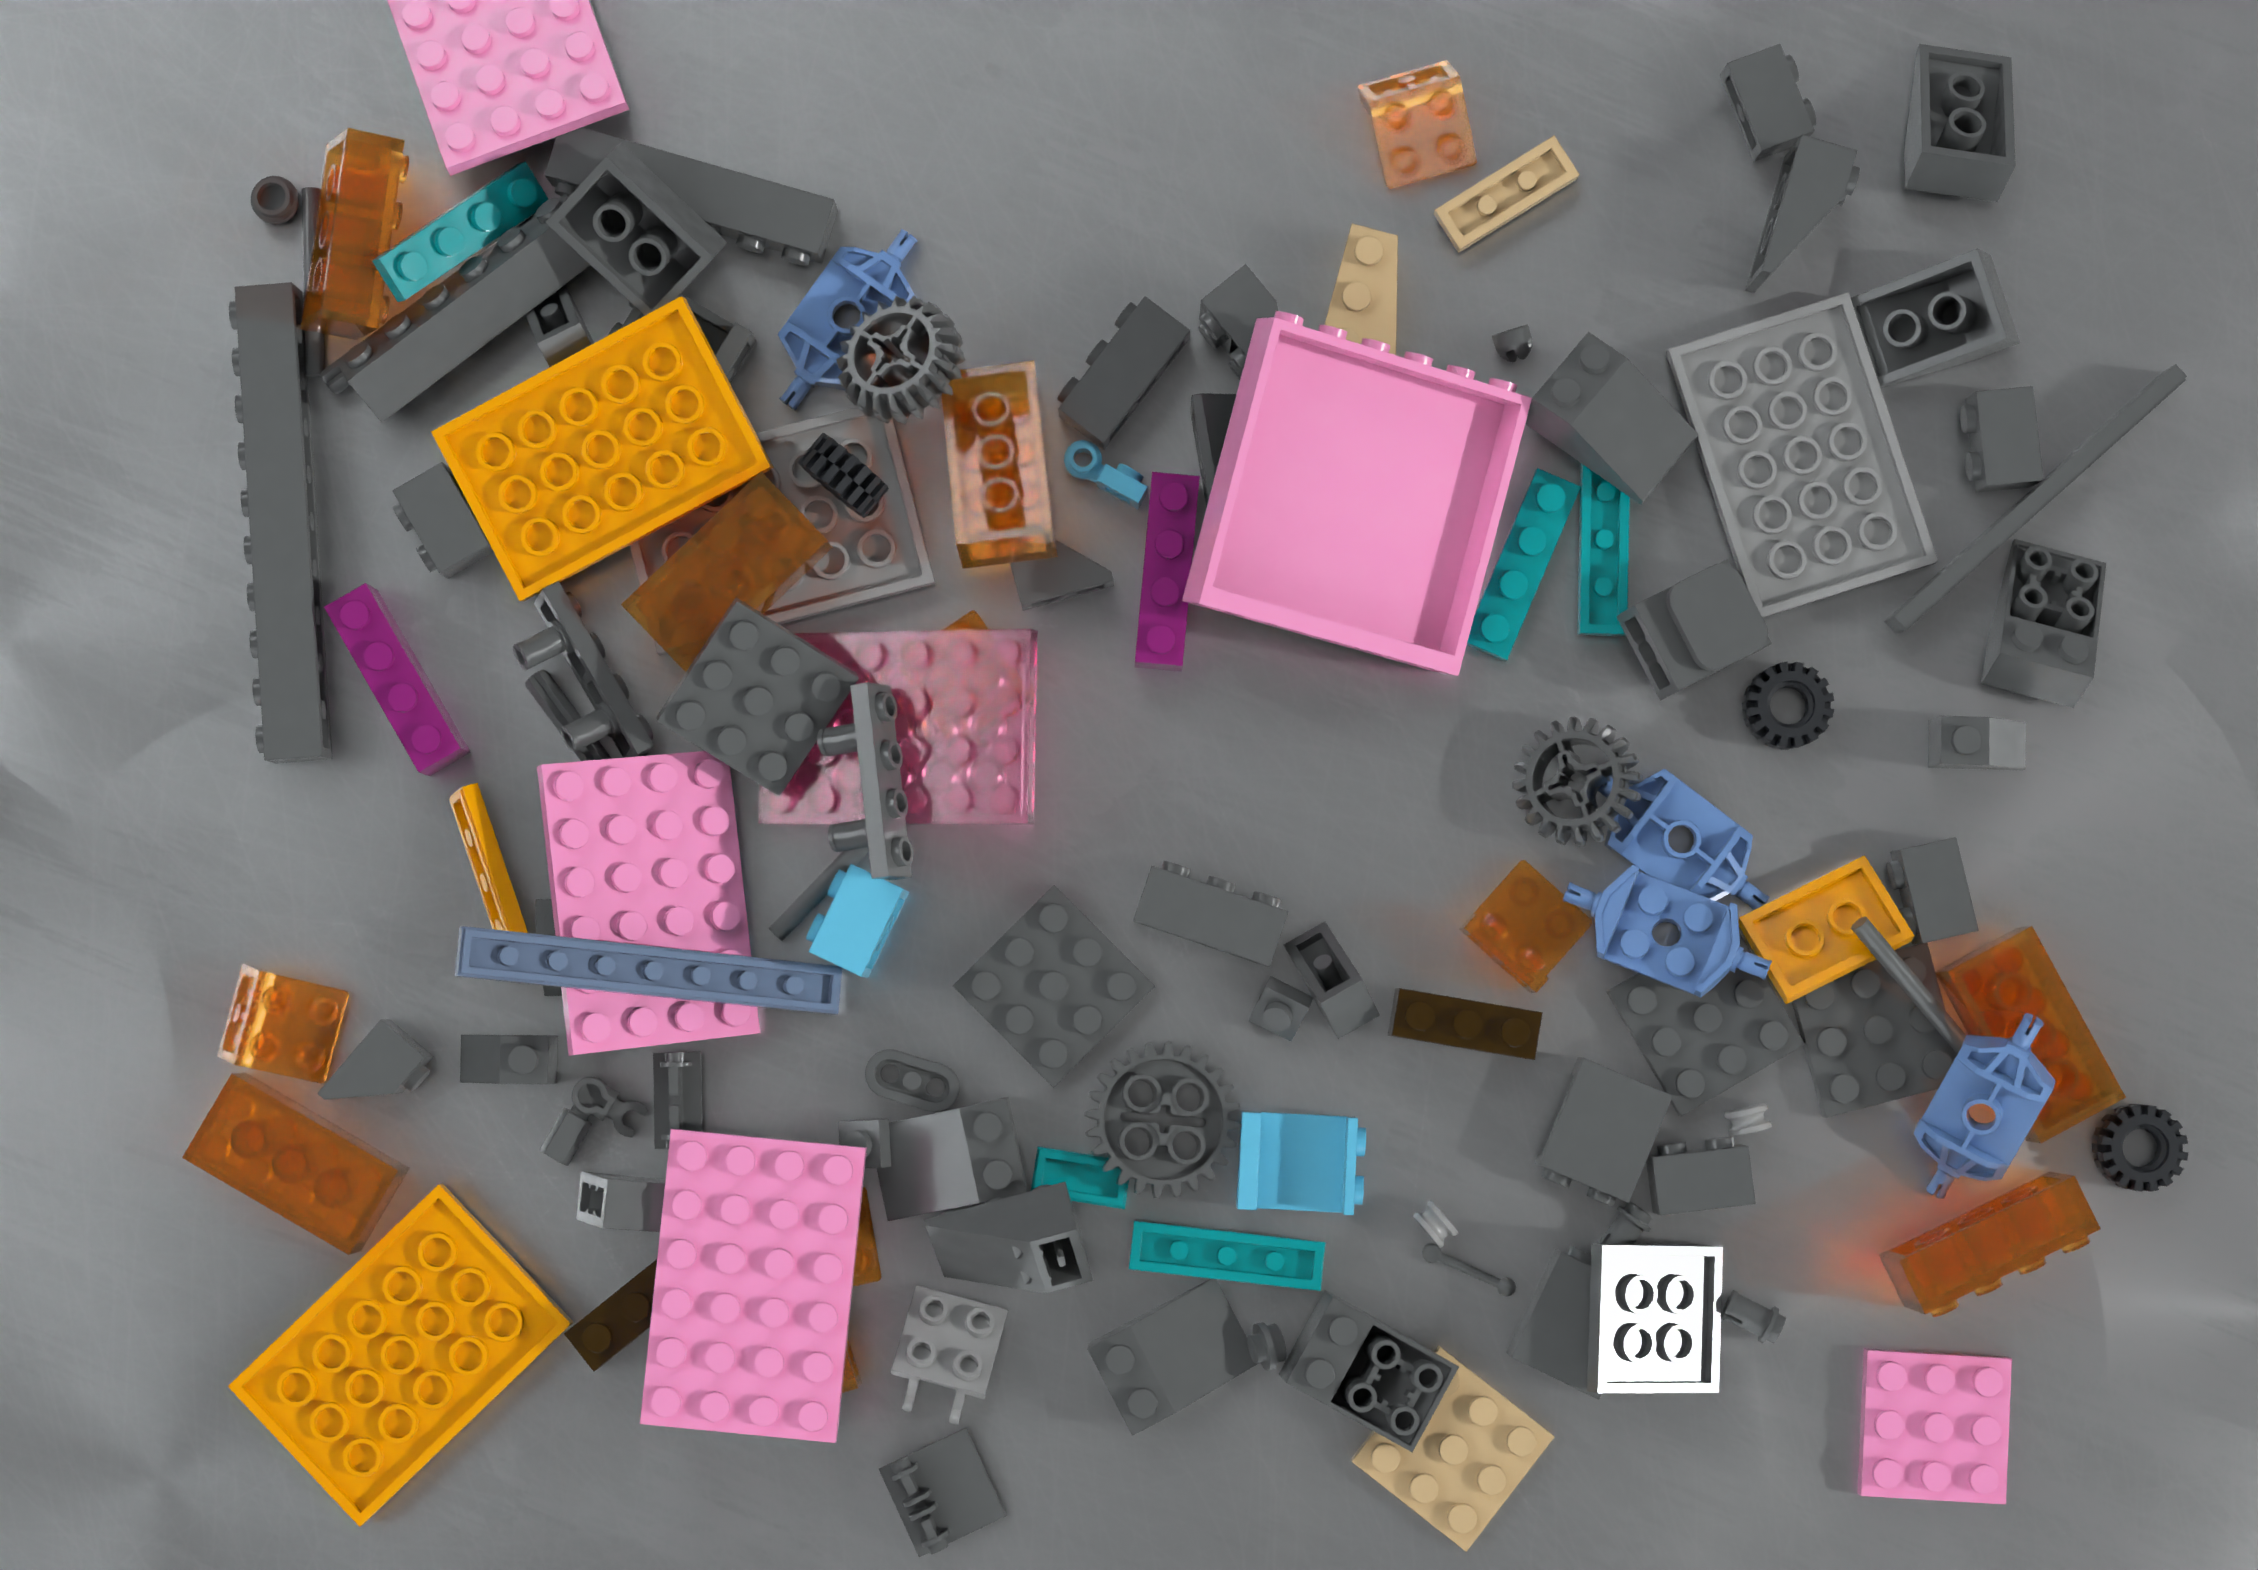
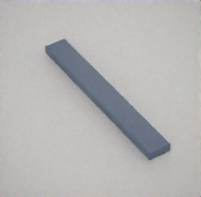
[454,926,842,1015]

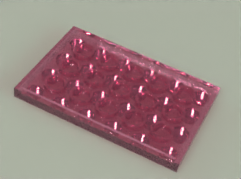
[758,629,1038,825]

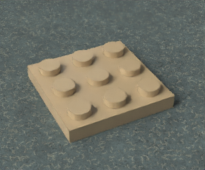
[1351,1345,1555,1552]

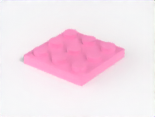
[1857,1349,2012,1504]

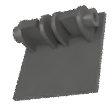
[879,1428,1007,1557]

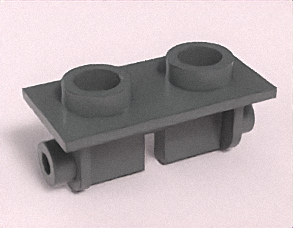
[653,1052,703,1149]

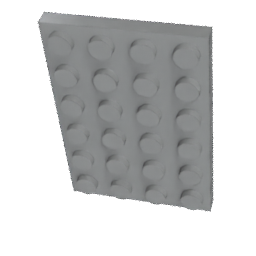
[1666,292,1938,618]
[630,407,935,656]

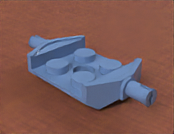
[777,229,918,411]
[1598,769,1769,910]
[1563,865,1772,997]
[1914,1013,2056,1199]

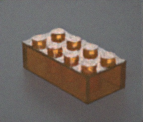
[301,128,409,340]
[942,360,1058,569]
[621,472,832,672]
[1935,926,2126,1143]
[182,1072,410,1255]
[1879,1171,2101,1317]

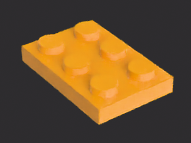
[1738,855,1914,1005]

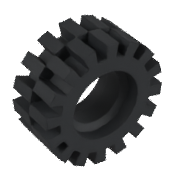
[798,433,889,518]
[1742,662,1834,750]
[2092,1104,2189,1192]

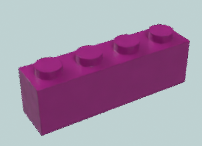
[1135,472,1200,672]
[324,583,471,776]

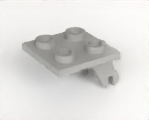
[890,1285,1008,1425]

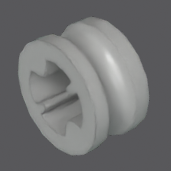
[1724,1103,1772,1137]
[1412,1200,1459,1249]

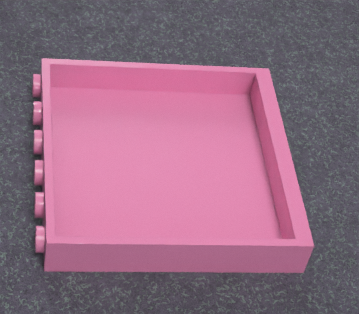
[1182,311,1532,676]

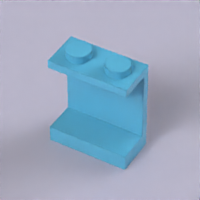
[1236,1111,1366,1215]

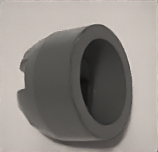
[1492,324,1532,363]

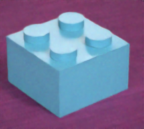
[806,864,909,978]

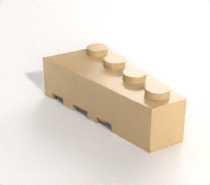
[1324,223,1398,355]

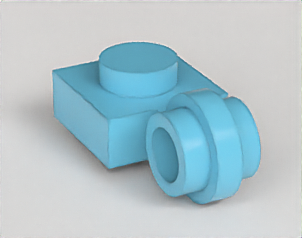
[1064,440,1148,510]

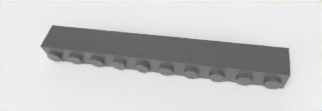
[229,282,332,764]

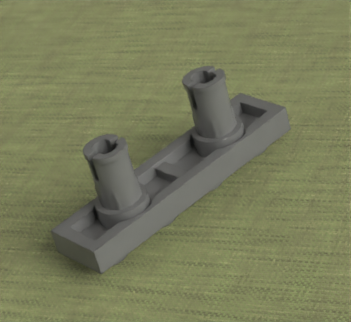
[513,581,654,758]
[817,682,914,880]

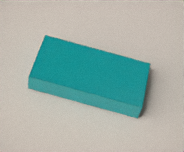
[1030,1146,1130,1209]

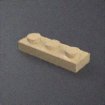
[1433,135,1580,253]

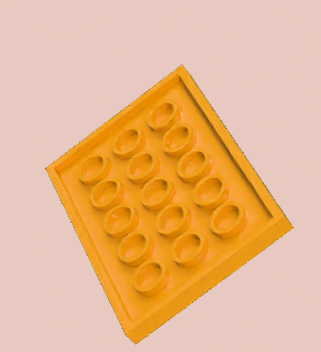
[431,296,774,601]
[228,1183,574,1527]

